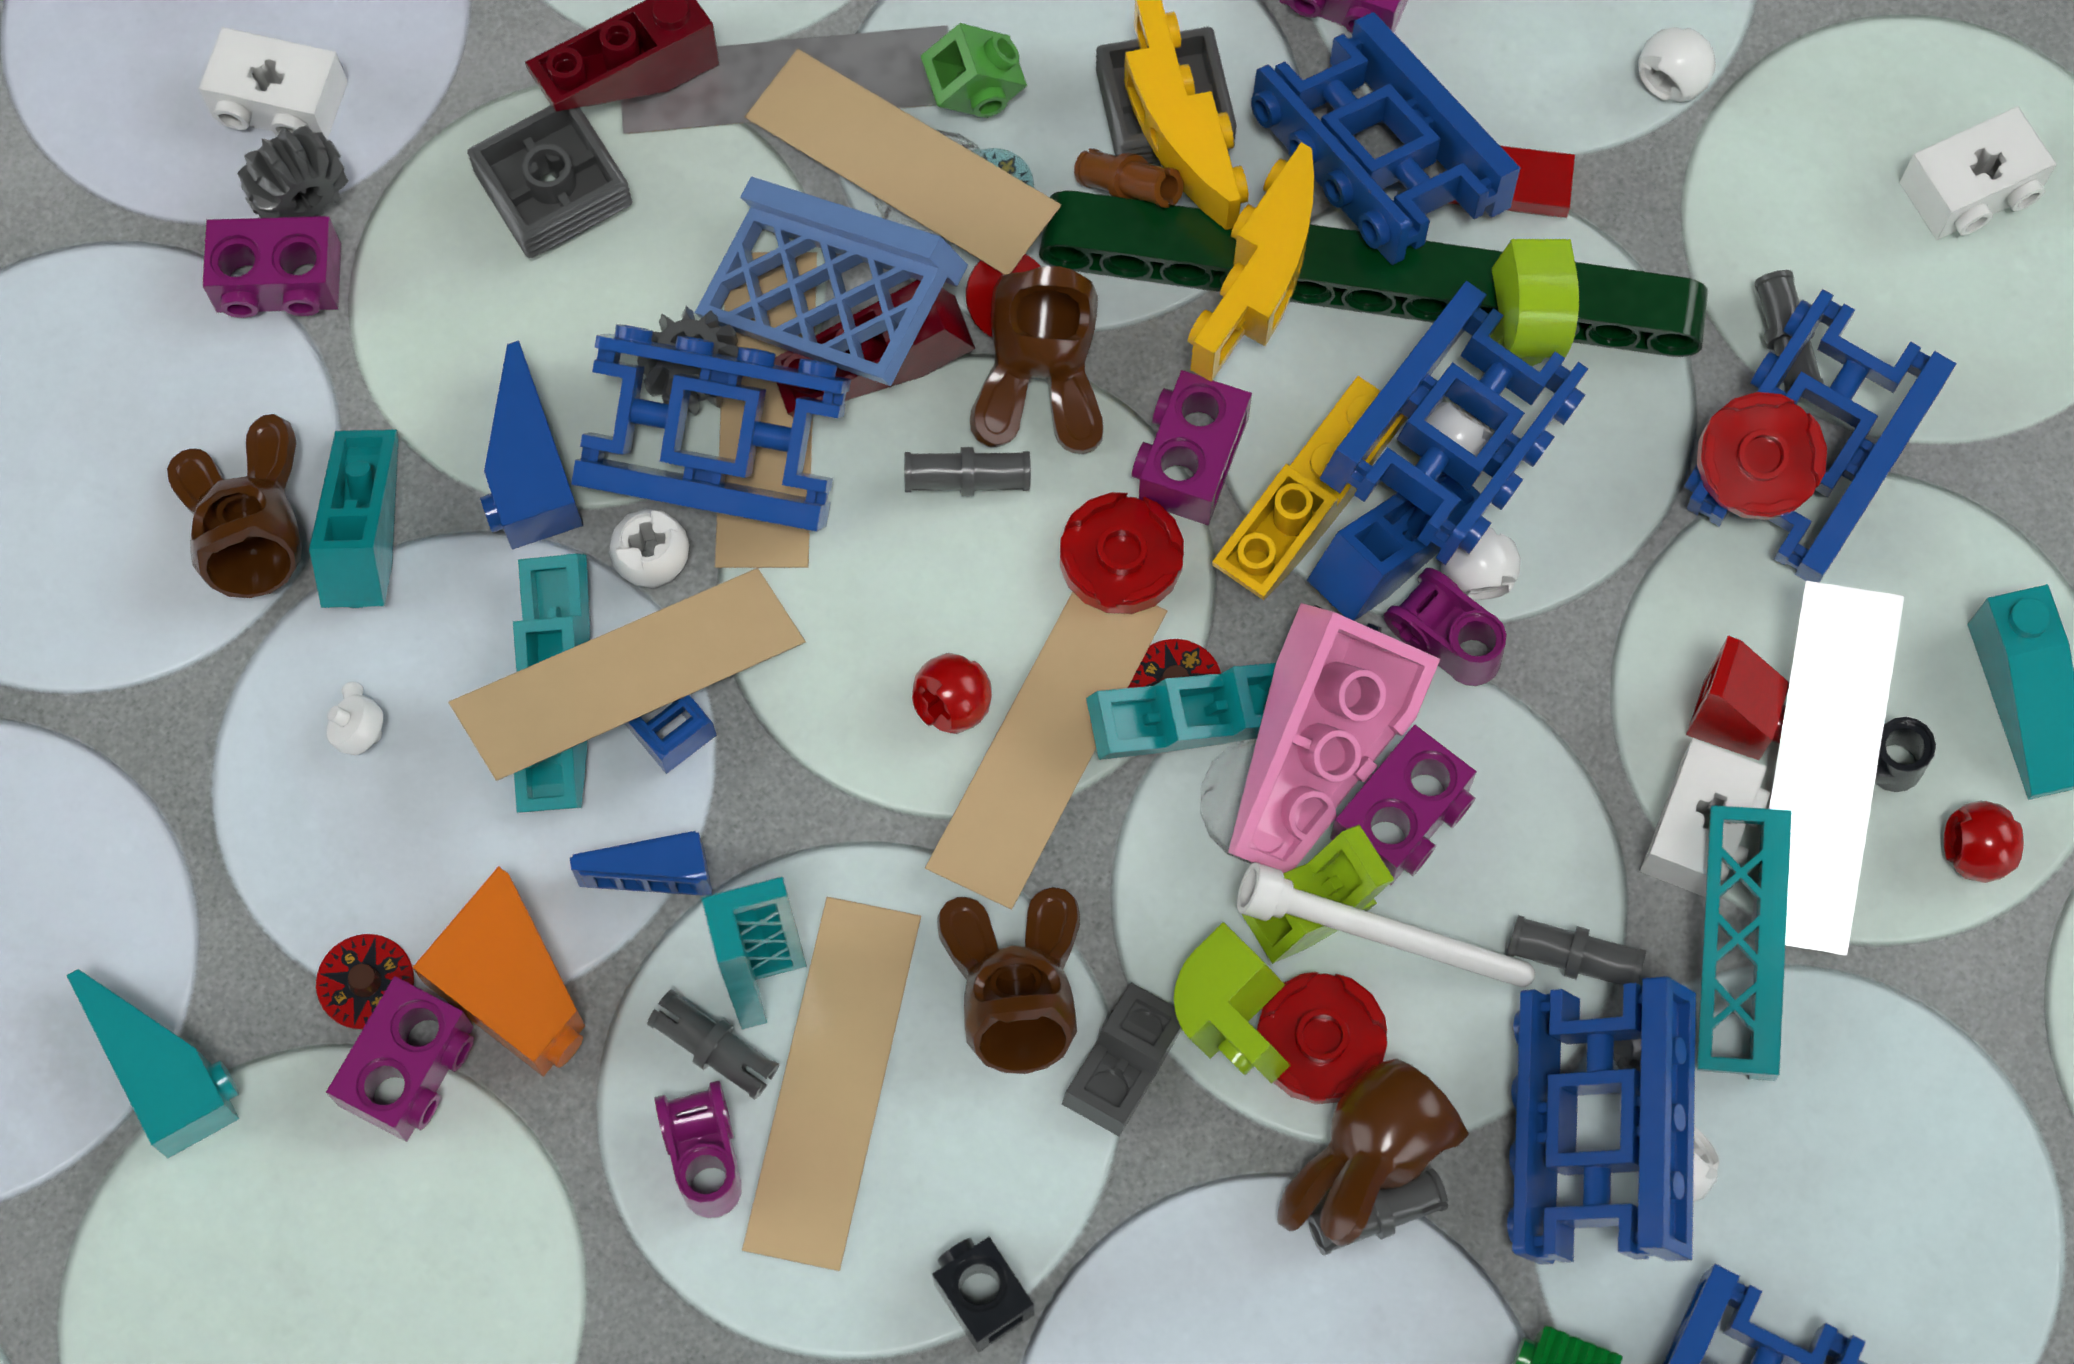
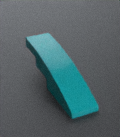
[513,553,590,813]
[1086,663,1276,760]

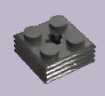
[1096,27,1237,163]
[467,105,632,258]

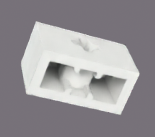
[199,27,348,140]
[1899,106,2057,240]
[1640,738,1770,897]

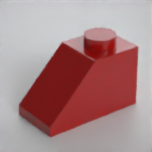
[1686,636,1790,760]

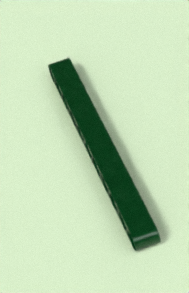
[1039,191,1708,357]

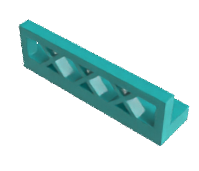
[1697,805,1792,1081]
[701,876,807,1030]

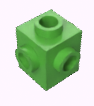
[921,23,1027,118]

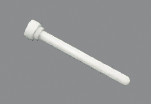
[1237,862,1535,987]

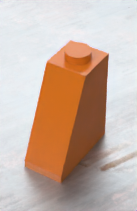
[412,866,585,1077]

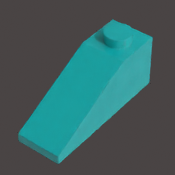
[309,429,399,608]
[1967,584,2074,800]
[66,969,239,1158]

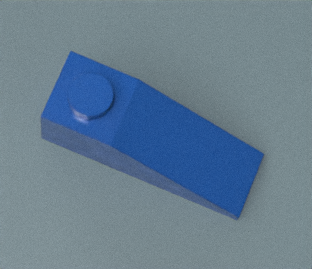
[480,340,583,550]
[1307,472,1481,621]

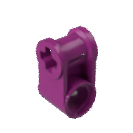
[1383,568,1507,686]
[654,1080,742,1218]

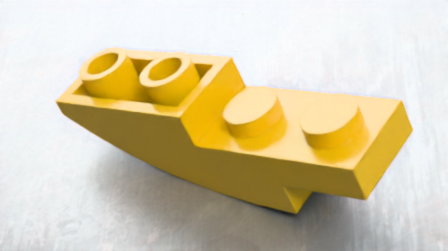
[1124,0,1249,230]
[1188,142,1314,382]
[1212,376,1407,600]

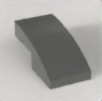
[1062,982,1182,1137]

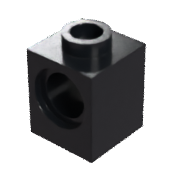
[932,1237,1035,1353]

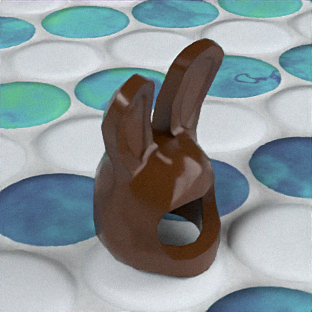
[970,266,1103,454]
[167,414,302,598]
[937,887,1080,1074]
[1277,1059,1469,1246]

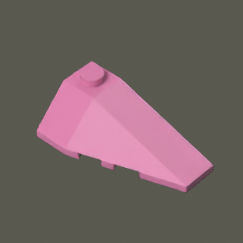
[1228,603,1440,873]

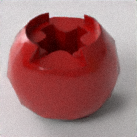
[912,653,992,734]
[1944,800,2024,883]

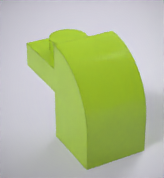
[1490,239,1579,366]
[1242,824,1395,964]
[1174,922,1290,1084]

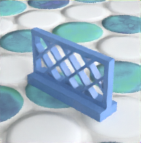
[695,176,968,386]

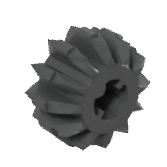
[237,125,348,218]
[637,306,738,416]

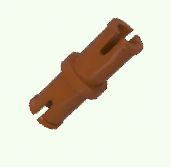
[1074,148,1184,208]

